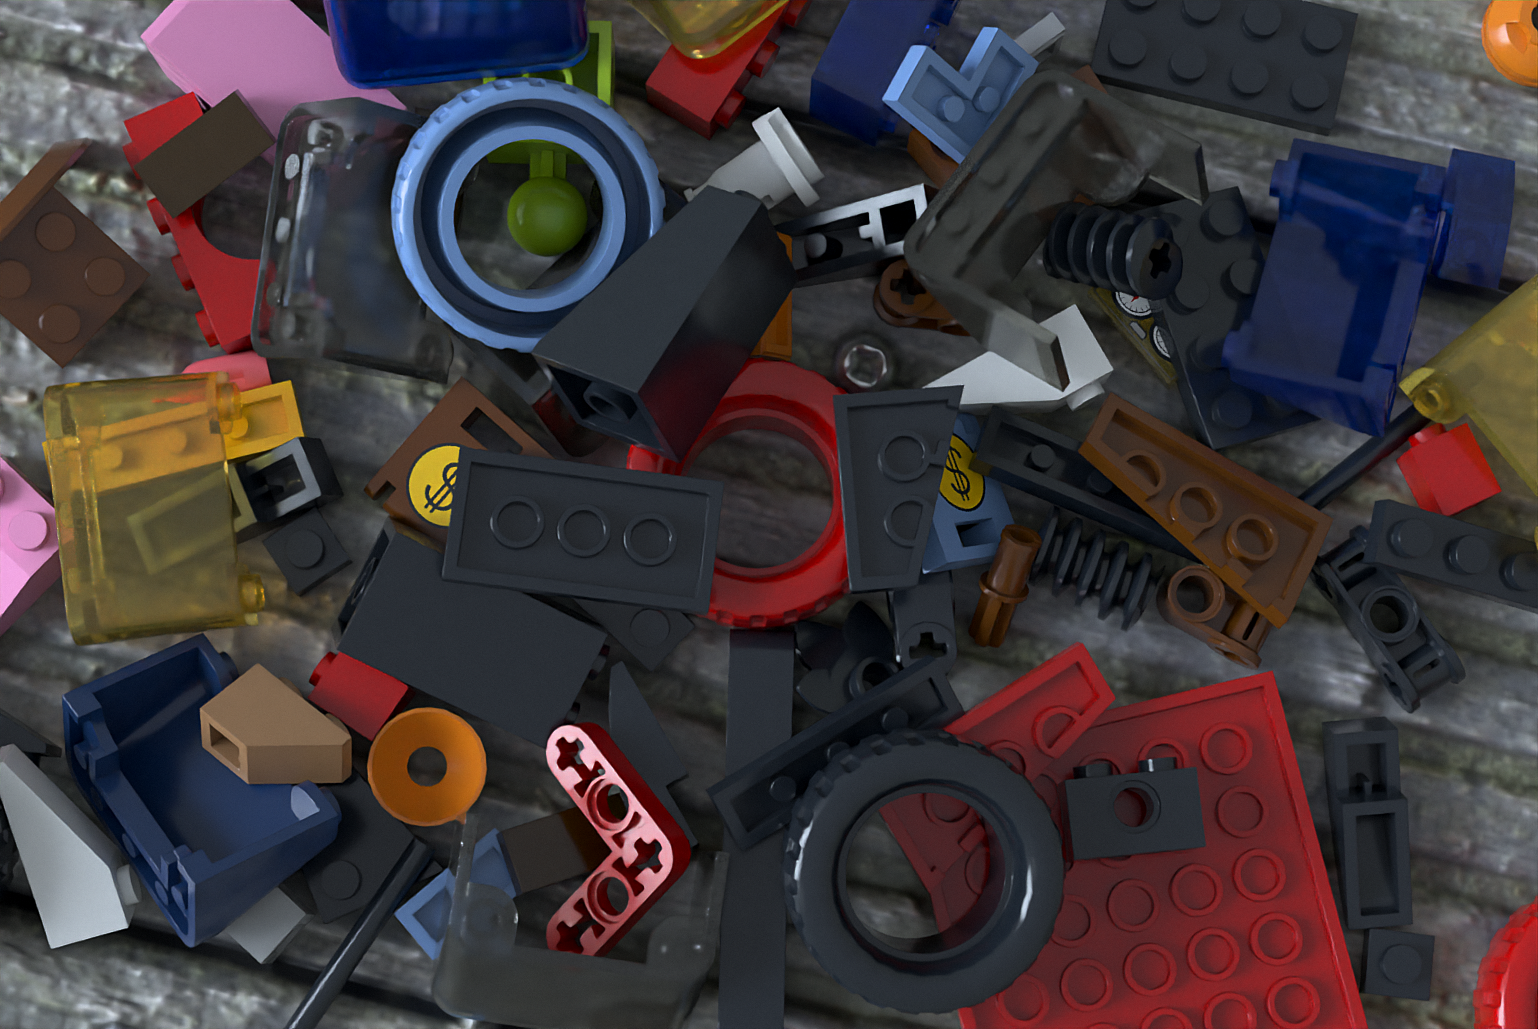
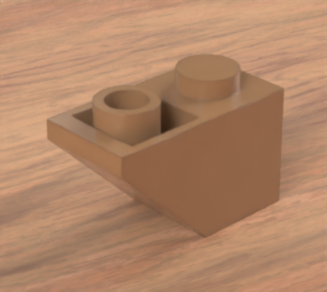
[200,663,352,784]

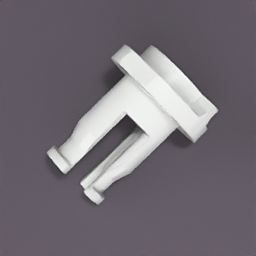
[684,107,825,209]

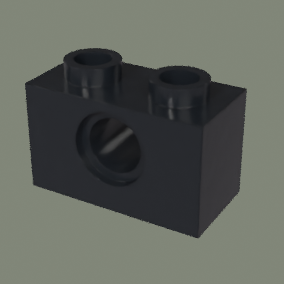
[1058,757,1206,862]

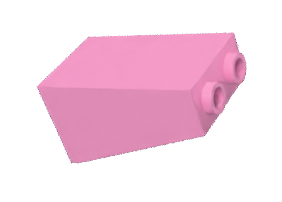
[140,0,413,217]

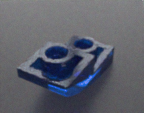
[1430,148,1515,289]

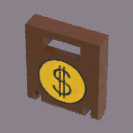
[363,376,558,545]

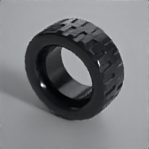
[780,728,1066,1015]

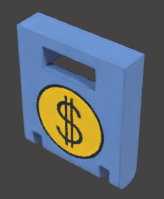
[921,413,1014,574]

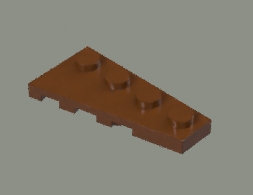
[1078,392,1334,629]

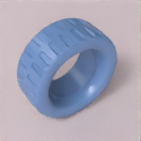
[391,77,666,353]

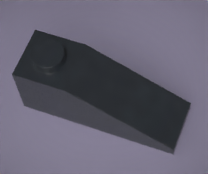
[773,184,965,289]

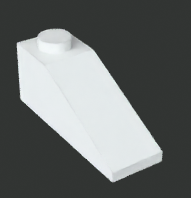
[923,304,1114,416]
[0,744,142,949]

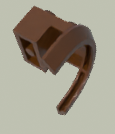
[0,137,151,369]

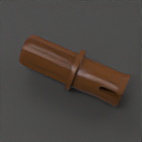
[968,524,1042,648]

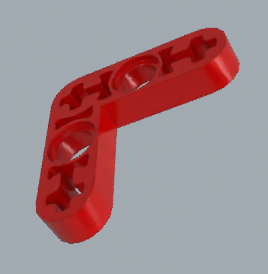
[546,721,691,968]

